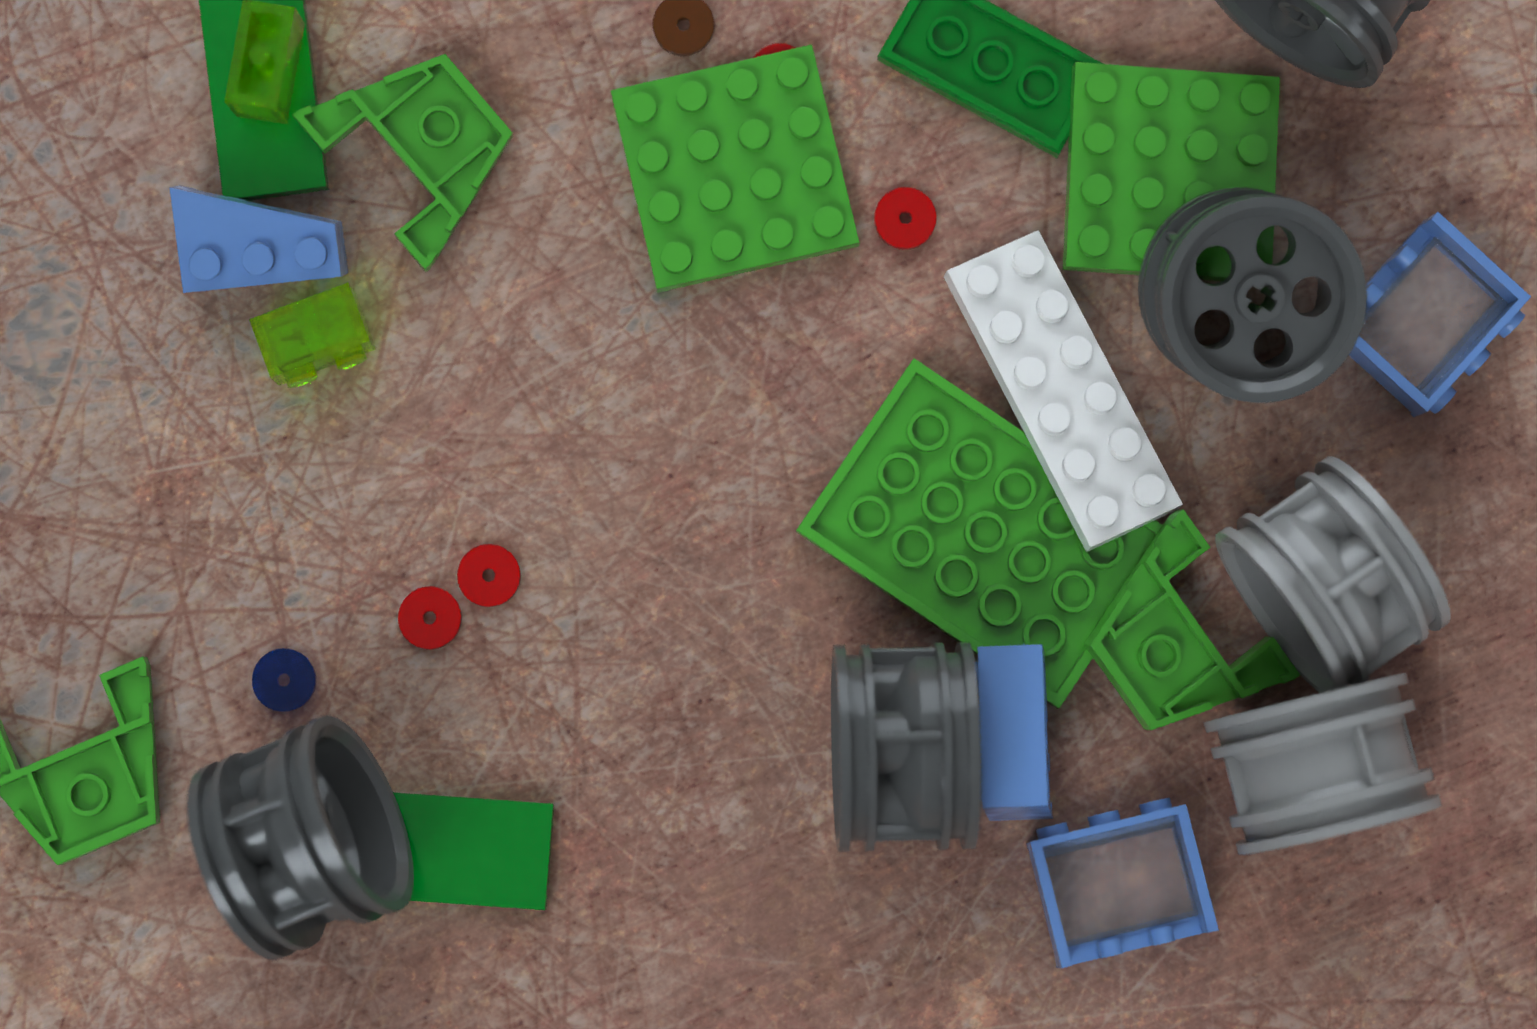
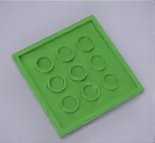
[611,45,859,293]
[1063,62,1280,281]

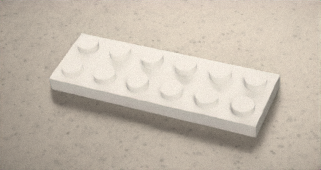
[944,230,1183,552]

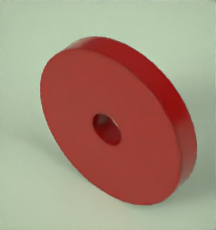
[874,187,936,250]
[457,544,521,607]
[398,586,462,650]

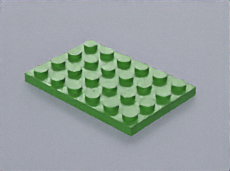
[796,358,1163,709]

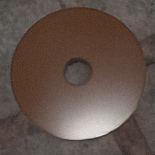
[653,0,714,56]

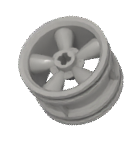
[1204,672,1442,855]

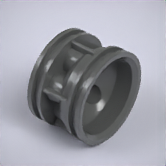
[1138,187,1367,403]
[831,642,981,852]
[187,715,414,960]

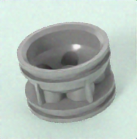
[1215,456,1451,694]

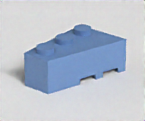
[169,185,348,293]
[975,644,1053,821]

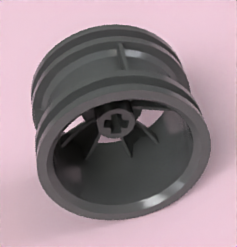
[1215,0,1431,88]

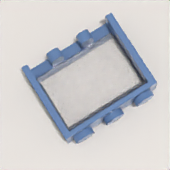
[1349,212,1531,417]
[1026,797,1219,968]

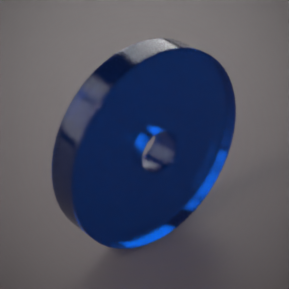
[252,648,316,712]

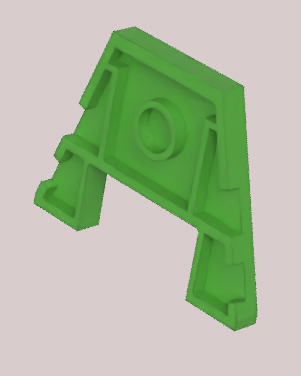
[293,54,513,272]
[1084,509,1300,730]
[0,656,160,865]

